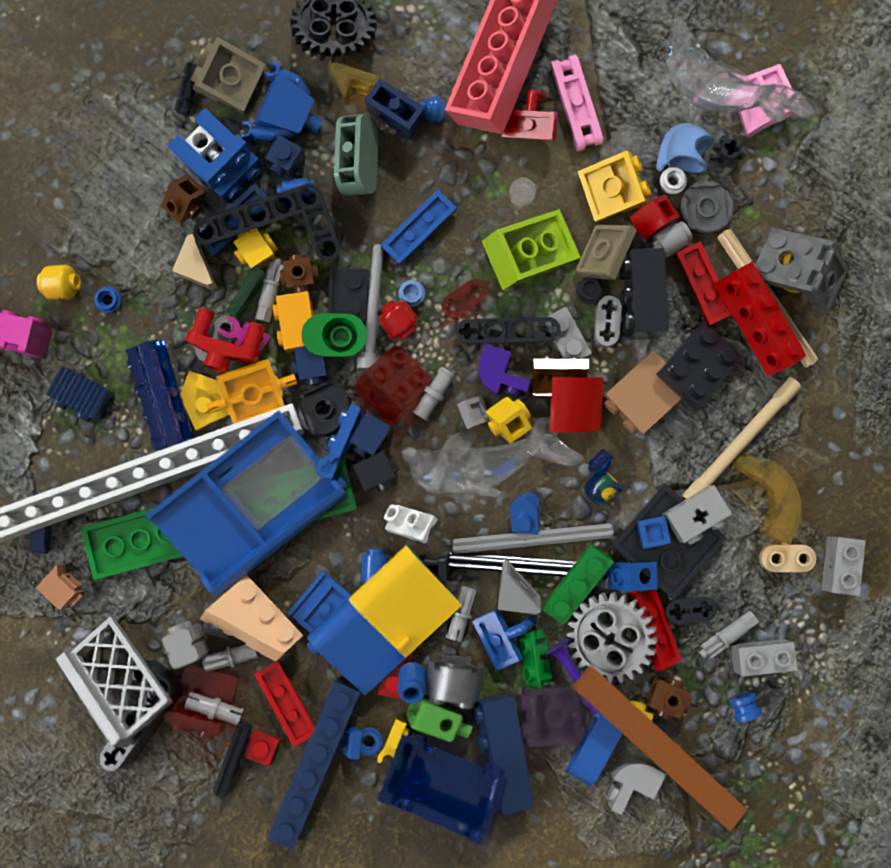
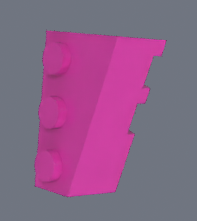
[0,310,52,359]

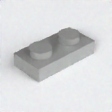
[546,307,592,359]

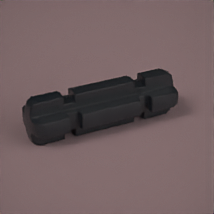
[174,62,198,116]

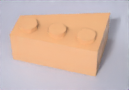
[200,575,303,662]

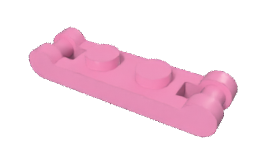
[550,54,604,152]

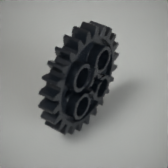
[290,0,377,63]

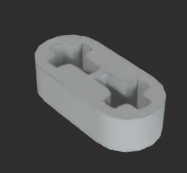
[594,296,622,348]

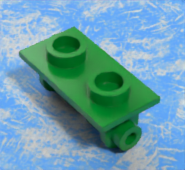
[519,629,552,688]

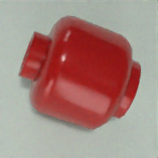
[378,299,418,340]

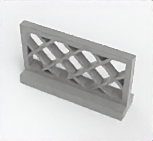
[56,616,172,748]

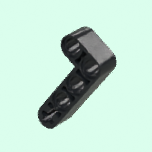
[99,660,183,771]

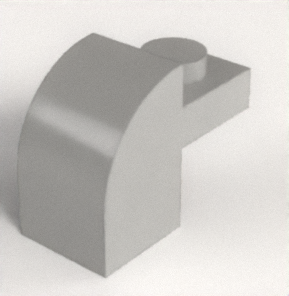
[607,758,666,815]

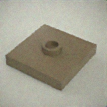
[575,225,636,280]

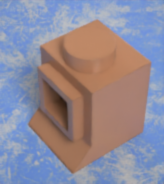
[36,564,84,610]

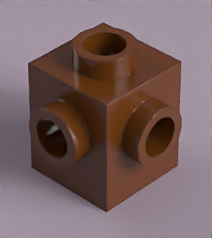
[161,174,207,223]
[280,255,320,294]
[645,676,691,720]

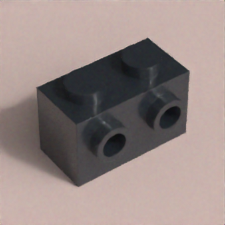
[353,451,400,492]

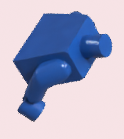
[239,62,322,141]

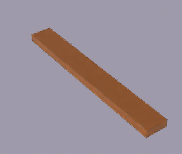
[572,665,747,832]

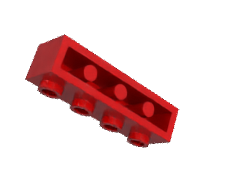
[715,261,806,376]

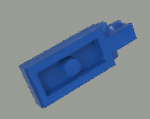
[316,404,362,481]

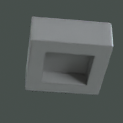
[457,395,490,429]

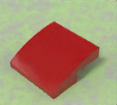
[550,376,604,433]

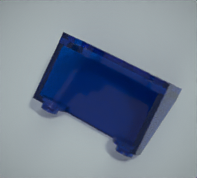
[377,732,509,846]

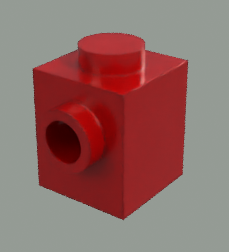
[630,195,680,240]

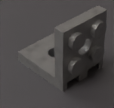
[755,228,849,316]

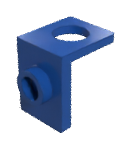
[609,562,658,591]

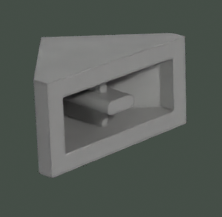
[498,560,541,614]

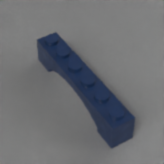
[267,677,361,850]

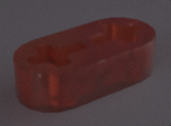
[442,279,487,320]

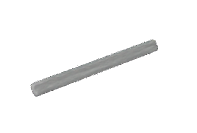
[452,524,614,554]

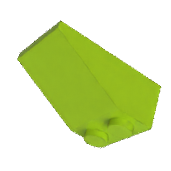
[482,209,581,290]

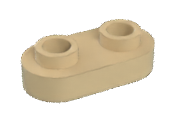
[759,545,816,572]

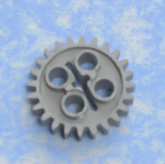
[567,592,658,683]

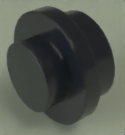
[576,277,603,304]

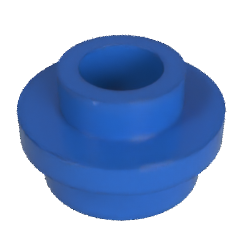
[94,287,122,314]
[360,727,383,756]

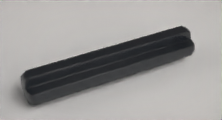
[213,721,252,798]

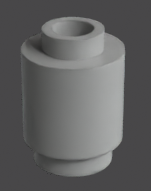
[650,221,692,259]

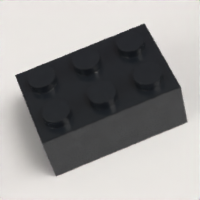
[619,248,669,340]

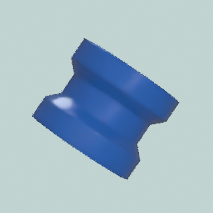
[728,692,762,723]

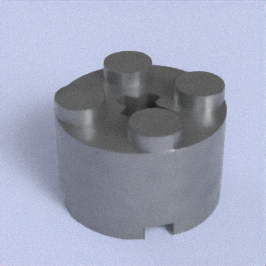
[425,655,484,709]

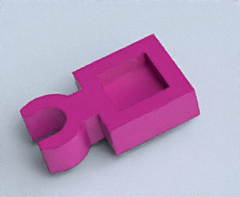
[218,316,271,353]

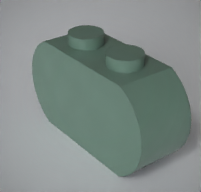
[334,113,378,196]

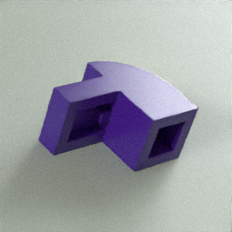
[478,344,530,396]

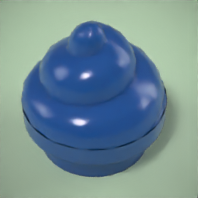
[418,96,446,124]

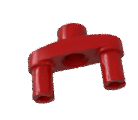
[185,307,266,373]

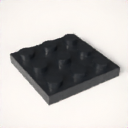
[610,484,727,600]

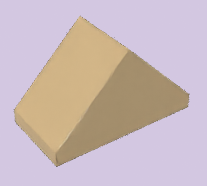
[172,234,218,290]

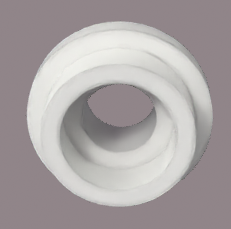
[660,167,687,194]

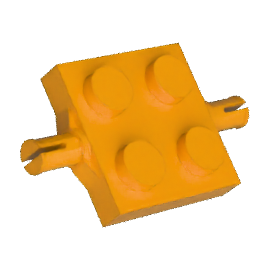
[205,359,297,424]

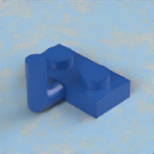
[472,608,537,670]

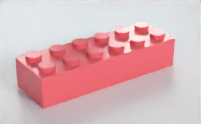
[445,0,558,135]

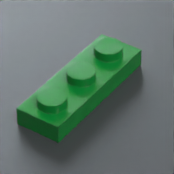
[542,544,614,625]

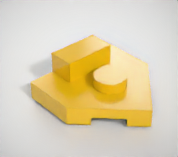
[180,371,230,431]

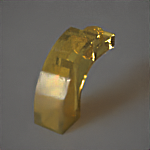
[732,455,801,545]

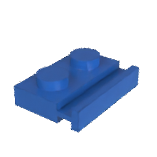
[287,571,352,633]

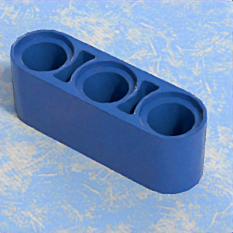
[566,712,622,787]

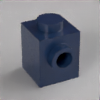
[265,135,306,179]
[292,346,329,386]

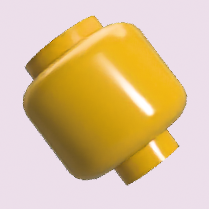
[37,265,81,300]

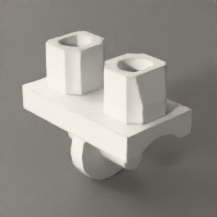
[384,504,438,543]

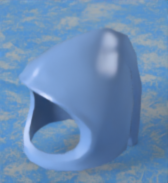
[656,123,714,173]

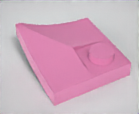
[729,64,801,138]

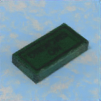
[226,266,266,321]

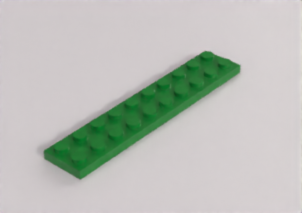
[81,457,358,580]

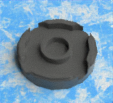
[679,181,734,235]

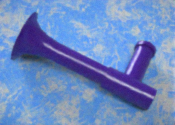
[545,638,616,715]

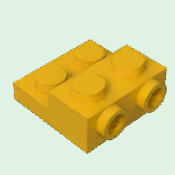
[578,150,651,222]

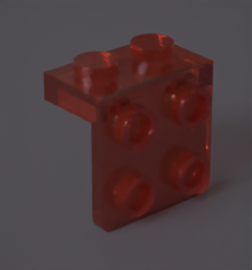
[354,345,433,425]
[164,664,238,739]

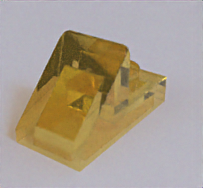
[328,60,380,106]

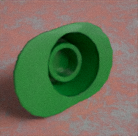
[301,313,367,357]

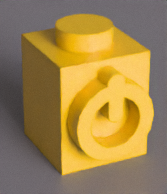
[234,228,278,274]
[485,396,532,444]

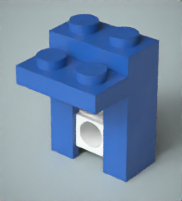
[168,108,263,204]

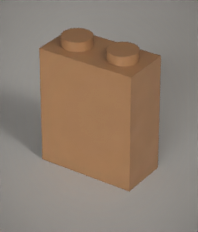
[603,350,681,436]

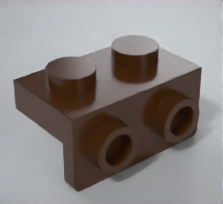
[532,357,589,398]

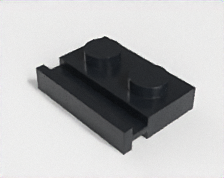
[328,268,369,324]

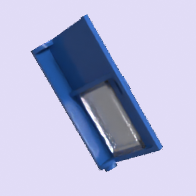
[145,410,349,598]

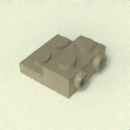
[191,37,266,113]

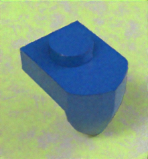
[510,491,541,534]

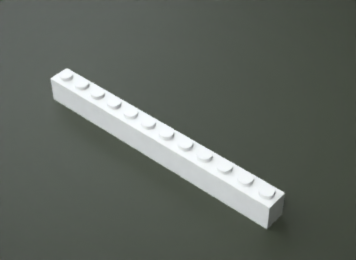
[0,404,304,543]

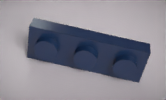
[201,183,267,258]

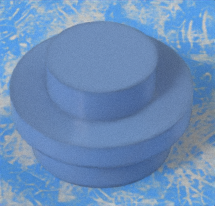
[398,280,425,307]

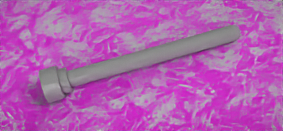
[357,244,383,372]

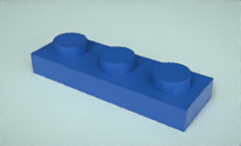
[381,190,457,265]

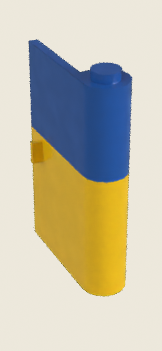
[307,545,462,696]

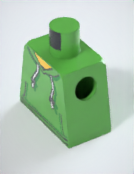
[406,694,473,742]

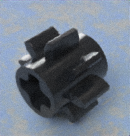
[711,135,746,169]

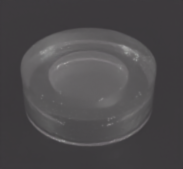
[509,178,536,206]

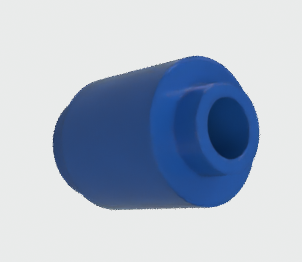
[277,178,316,207]
[361,549,389,585]
[398,663,426,703]

